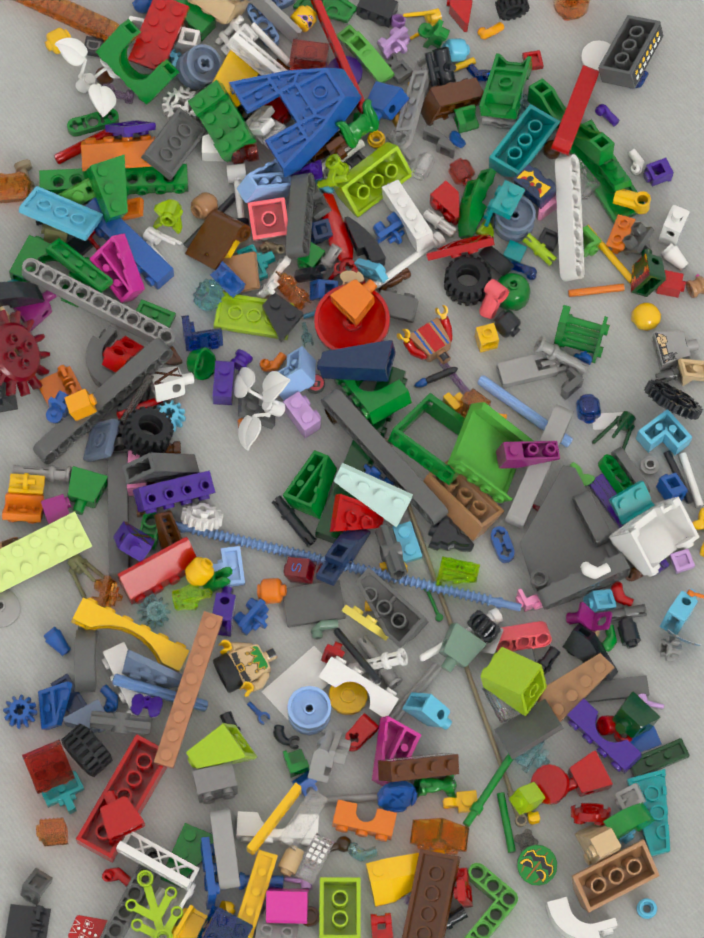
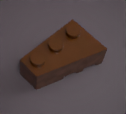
[421,77,484,126]

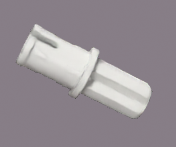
[423,208,457,237]

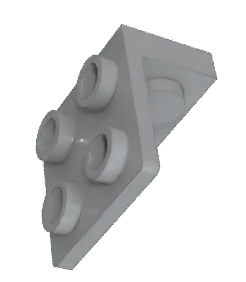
[255,907,299,938]

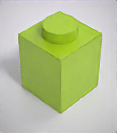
[509,782,546,815]

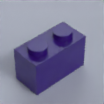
[212,361,235,405]

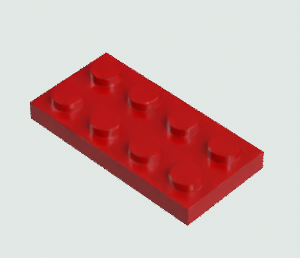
[128,0,190,71]

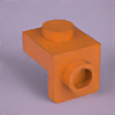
[122,197,144,220]

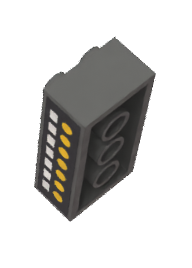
[598,15,664,89]

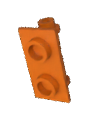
[606,214,636,254]

